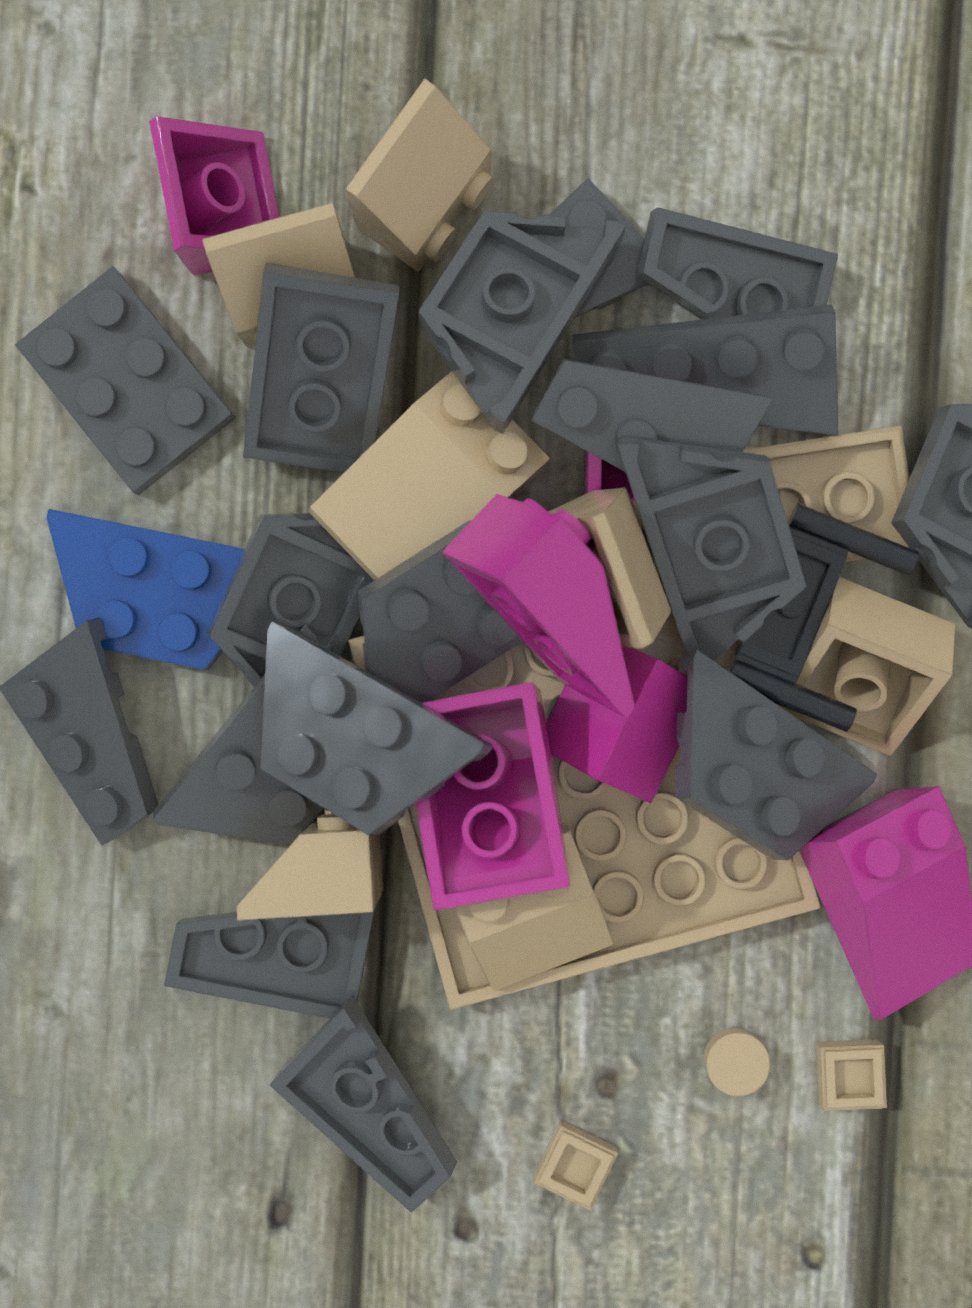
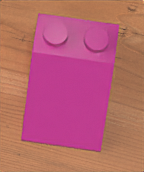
[441,494,635,718]
[416,682,571,910]
[799,786,972,1020]

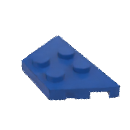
[47,509,245,670]

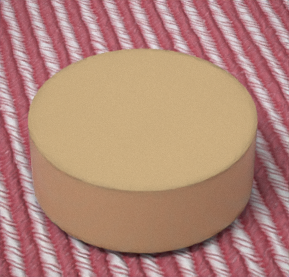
[703,1027,770,1096]

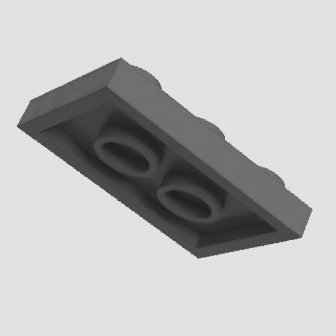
[243,263,399,473]
[15,266,236,495]

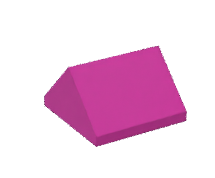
[149,116,280,276]
[546,647,687,803]

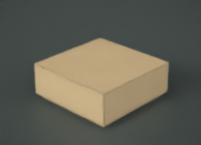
[816,1039,887,1111]
[533,1119,618,1211]

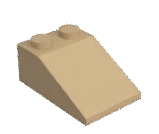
[308,371,550,580]

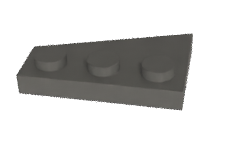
[637,207,838,319]
[531,359,774,472]
[270,995,457,1213]

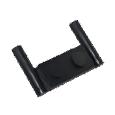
[728,503,919,732]

